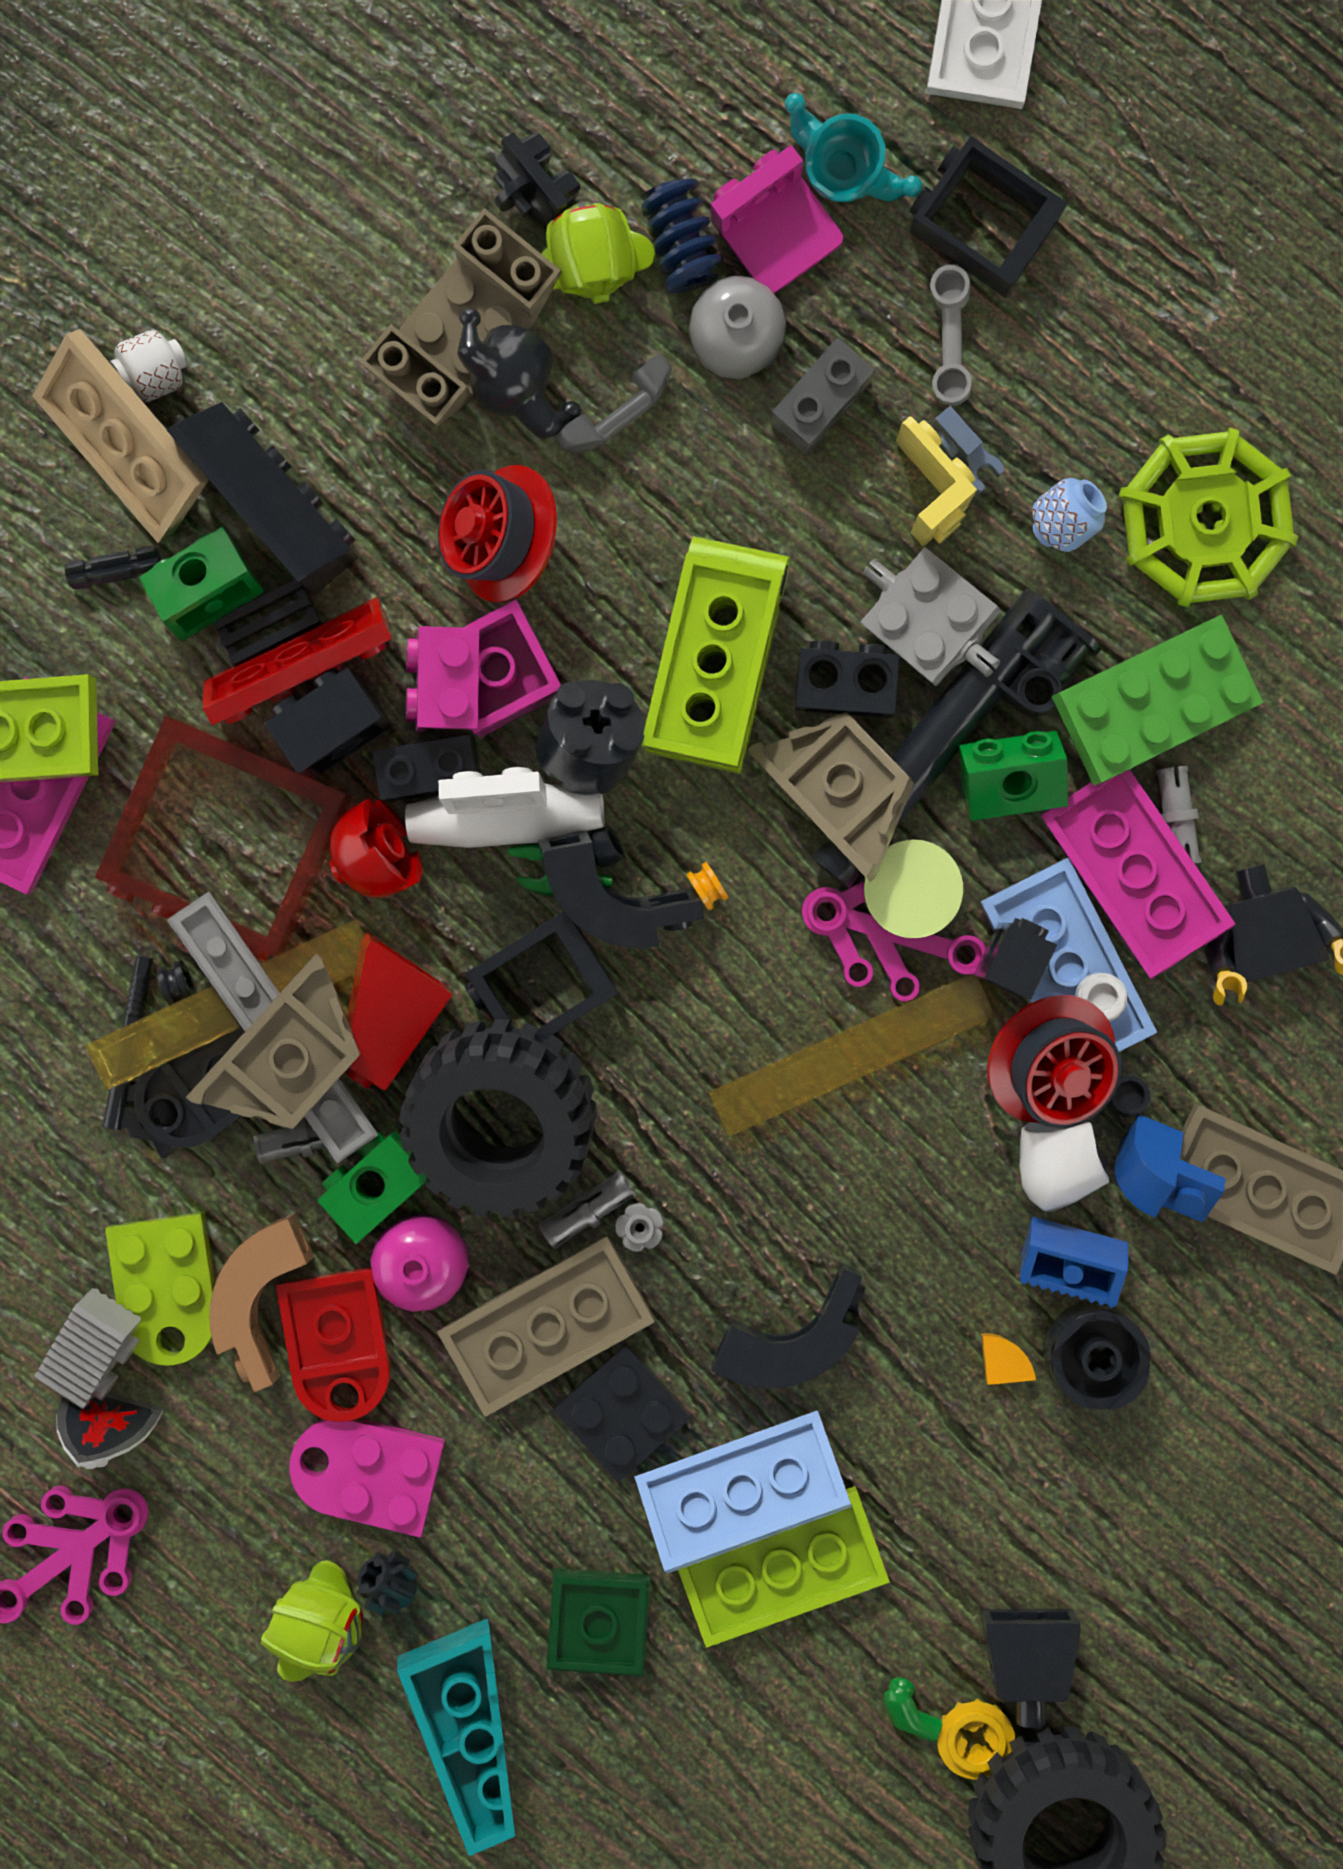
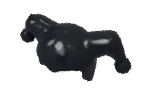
[457,308,582,439]

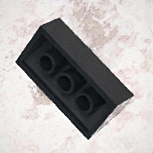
[167,402,358,596]

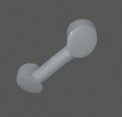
[930,265,972,406]

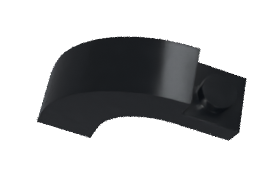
[538,831,704,948]
[711,1262,866,1388]

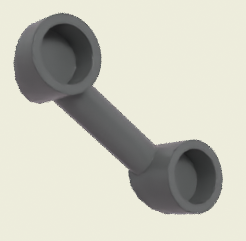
[555,354,672,453]

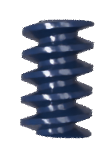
[641,179,722,293]

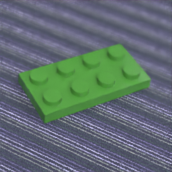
[1052,614,1263,785]

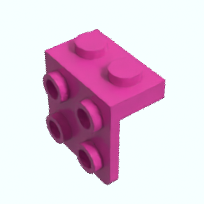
[710,145,843,295]
[406,626,479,733]

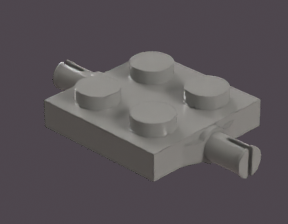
[860,547,1001,687]

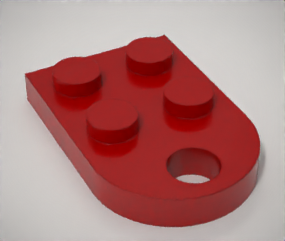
[276,1267,391,1422]

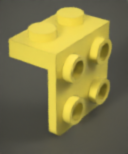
[896,416,977,547]

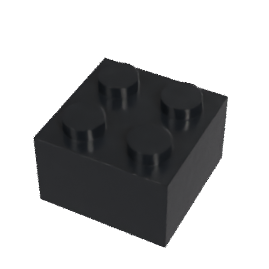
[264,667,394,779]

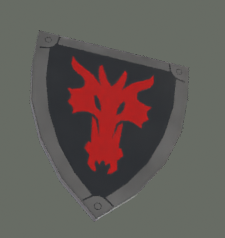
[56,1393,164,1469]

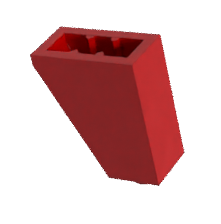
[345,932,453,1091]

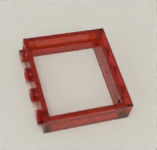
[95,715,352,961]

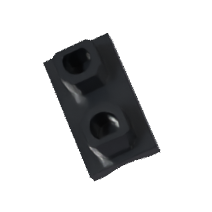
[493,132,581,231]

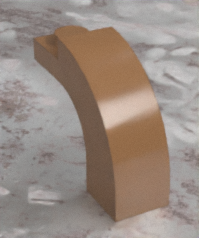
[209,1213,314,1392]

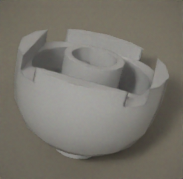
[689,276,786,379]

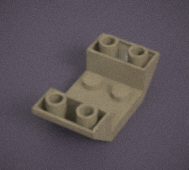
[360,208,561,426]

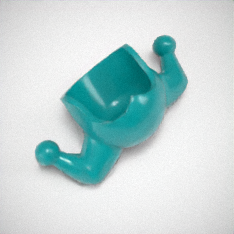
[784,92,922,202]

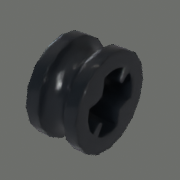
[157,960,198,1009]

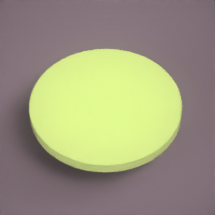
[864,840,963,938]

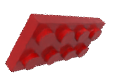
[202,596,392,726]

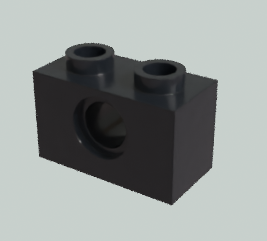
[973,918,1057,1000]

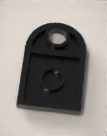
[134,1005,245,1148]

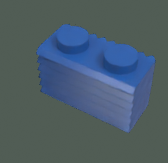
[1019,1217,1129,1308]

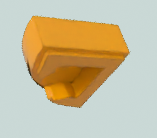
[981,1333,1036,1385]

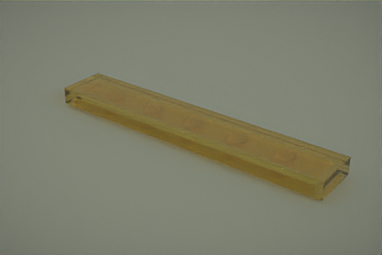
[85,919,364,1090]
[709,974,996,1137]

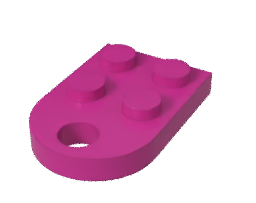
[289,1418,445,1538]

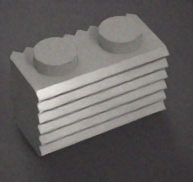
[34,1288,141,1409]

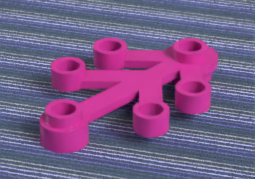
[802,880,986,1001]
[0,1485,149,1625]

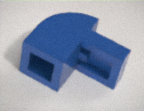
[1115,1114,1226,1223]

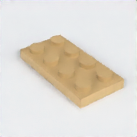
[32,329,209,543]

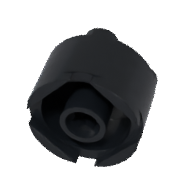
[536,680,645,795]
[1042,1301,1151,1410]

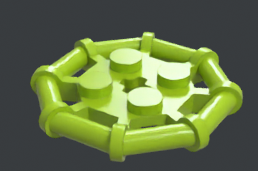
[1118,427,1299,607]

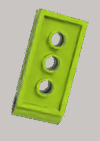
[641,536,790,774]

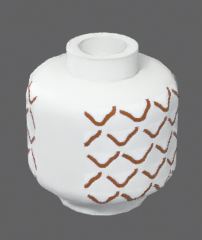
[109,330,187,403]

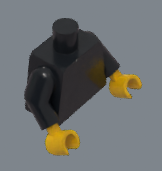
[1204,864,1343,1005]

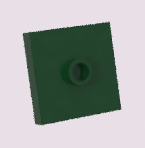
[546,1568,650,1677]

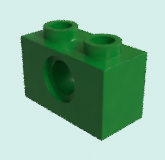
[139,526,265,642]
[959,731,1068,821]
[317,1131,427,1244]

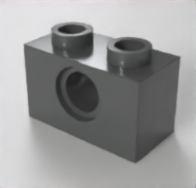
[770,337,875,456]

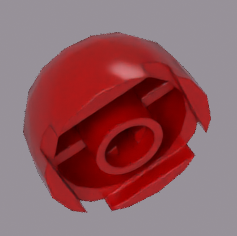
[329,798,423,898]

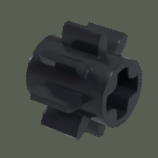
[357,1551,418,1616]

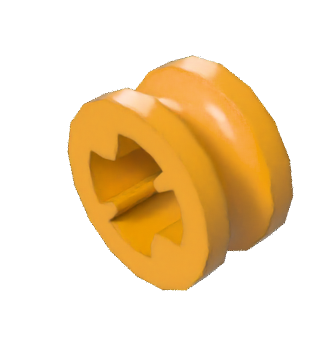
[686,861,729,911]

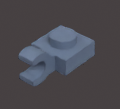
[932,406,1005,495]

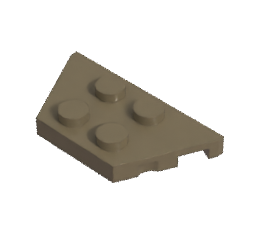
[747,712,914,882]
[186,953,361,1129]

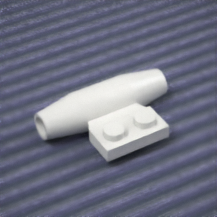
[405,767,605,848]

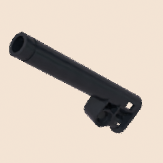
[812,589,1102,888]

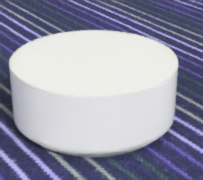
[1075,972,1127,1021]

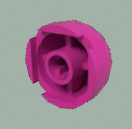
[371,1213,469,1312]

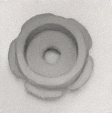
[616,1203,663,1252]

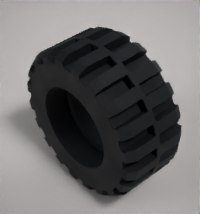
[399,1019,597,1218]
[967,1726,1166,1869]

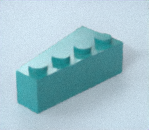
[397,1618,515,1856]

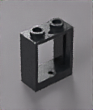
[909,136,1068,298]
[465,911,619,1039]

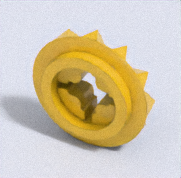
[937,1698,1015,1779]

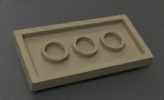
[1180,1103,1343,1275]
[437,1234,655,1417]

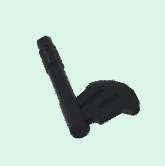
[102,955,176,1158]

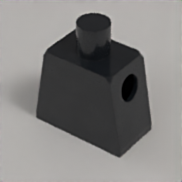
[981,1609,1080,1728]

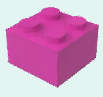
[463,600,561,738]

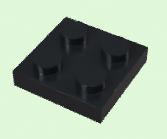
[554,1342,691,1483]

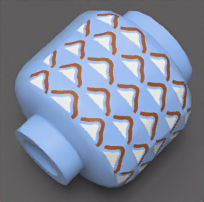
[1032,477,1107,552]

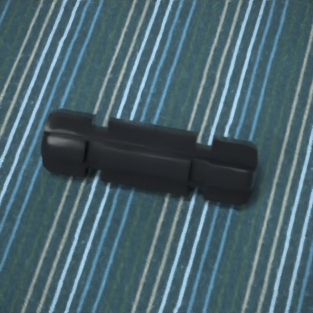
[65,546,161,590]

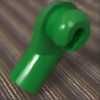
[883,1677,942,1743]

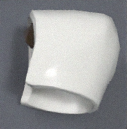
[1019,1122,1109,1212]

